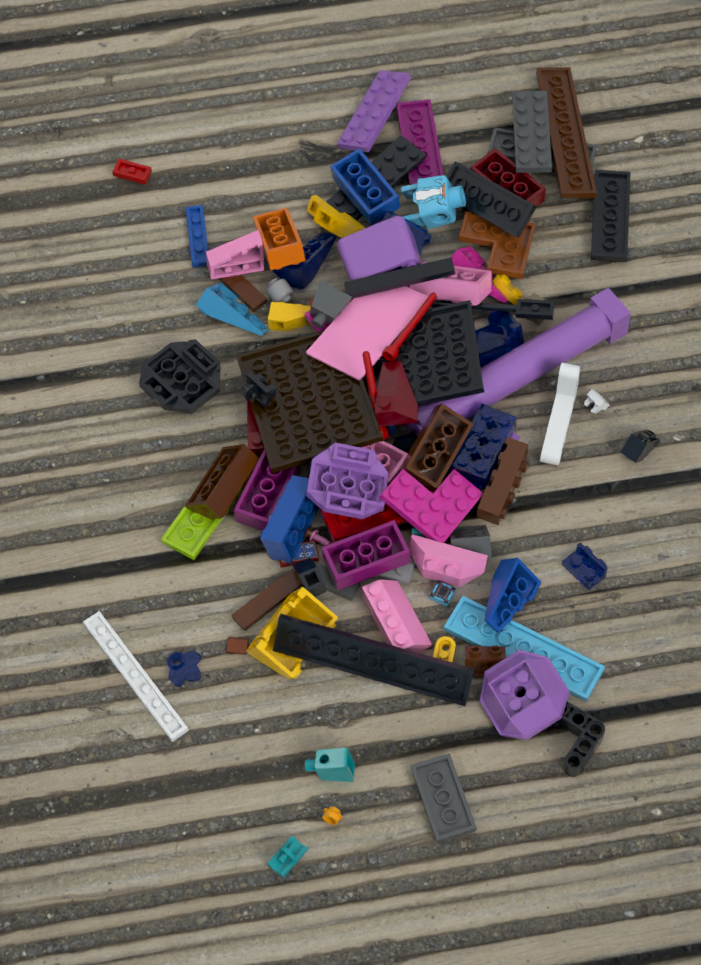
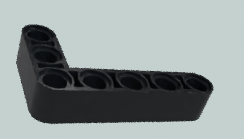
[518,690,605,777]

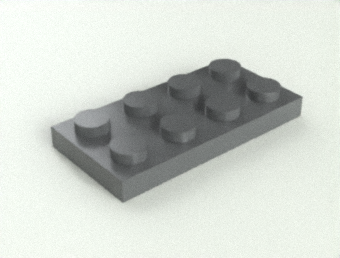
[410,753,477,843]

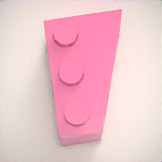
[206,230,264,280]

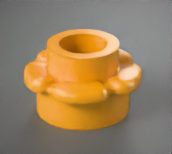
[322,806,342,825]

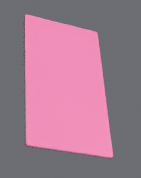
[306,286,428,380]

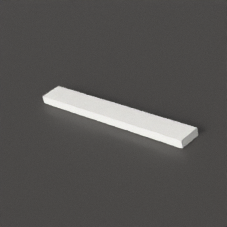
[83,611,189,742]

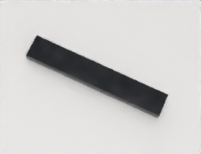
[344,257,456,299]

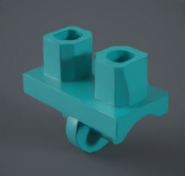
[267,836,308,878]

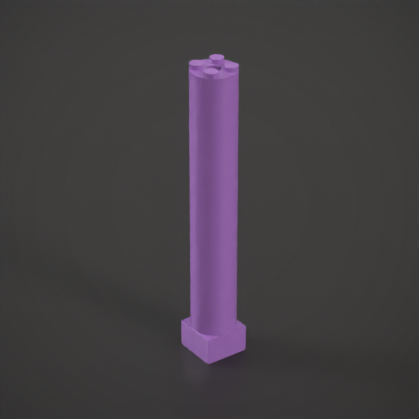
[405,288,631,437]

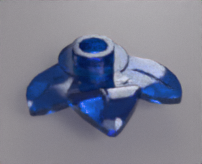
[167,651,202,687]

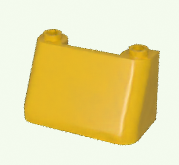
[246,587,338,680]

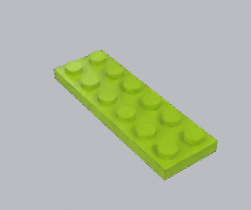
[161,472,253,560]

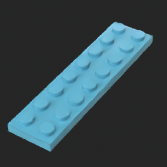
[444,596,605,702]

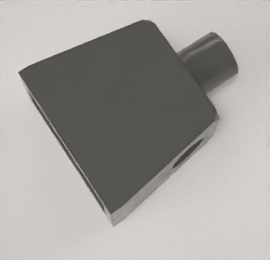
[310,281,352,328]

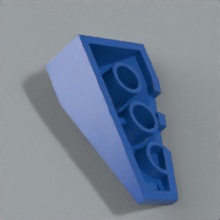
[484,557,541,633]

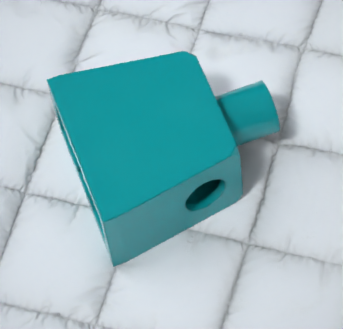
[305,748,355,782]

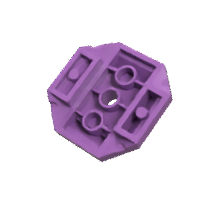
[306,443,389,519]
[480,650,570,740]

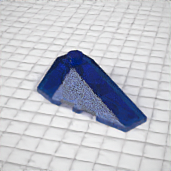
[272,232,337,289]

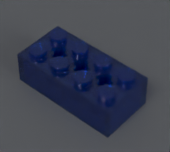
[450,403,517,489]

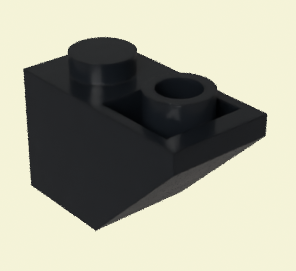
[620,429,660,463]
[292,558,326,597]

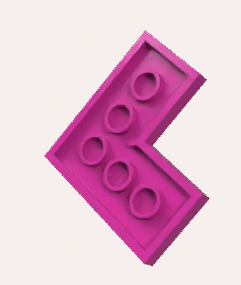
[379,469,483,543]

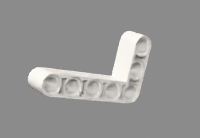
[540,362,581,466]

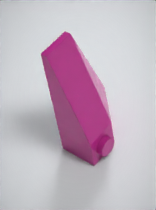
[451,246,510,303]

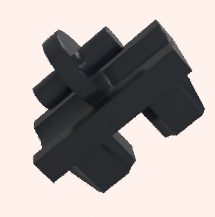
[243,372,277,407]

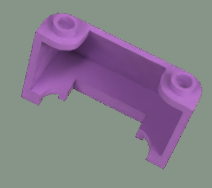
[337,216,422,281]

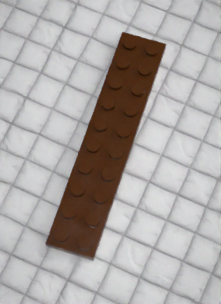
[536,67,597,198]

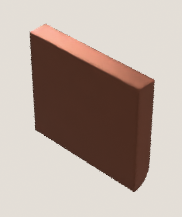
[226,637,249,655]

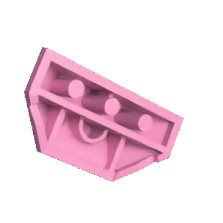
[409,534,488,587]

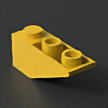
[268,302,311,332]

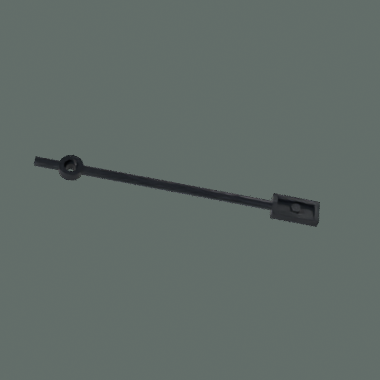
[351,298,555,320]

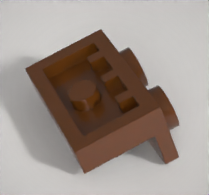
[465,646,506,678]

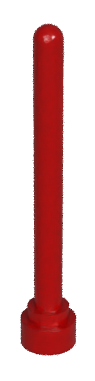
[382,292,437,362]
[362,351,389,439]

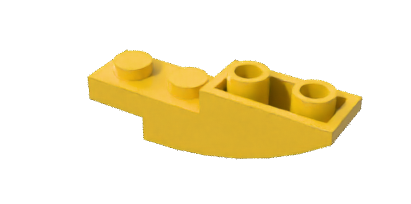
[306,195,365,238]

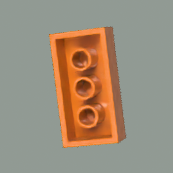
[253,207,306,270]

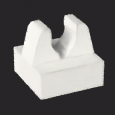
[584,389,610,414]

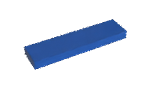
[185,205,208,268]

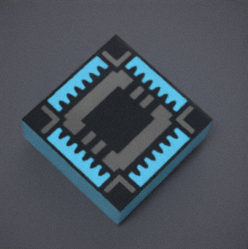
[429,580,456,607]

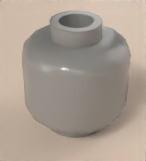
[266,278,293,303]

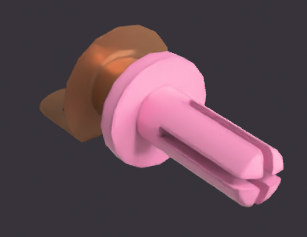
[304,526,331,546]

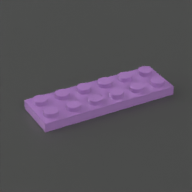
[337,70,411,152]

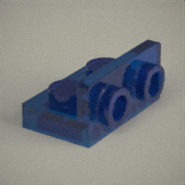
[562,543,608,591]

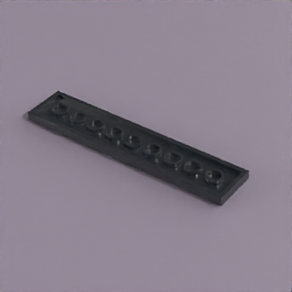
[273,614,475,706]

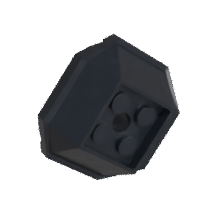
[139,339,221,414]

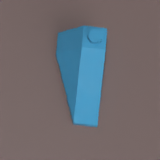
[196,282,269,336]

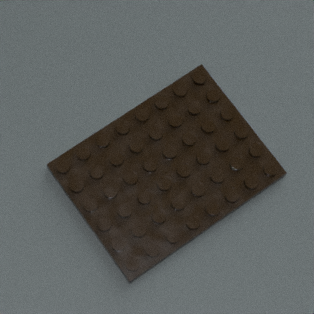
[236,330,384,473]

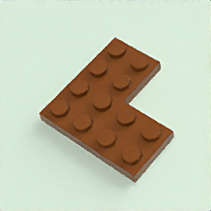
[458,211,536,279]

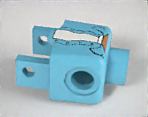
[401,175,466,229]

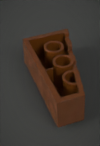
[477,437,529,525]

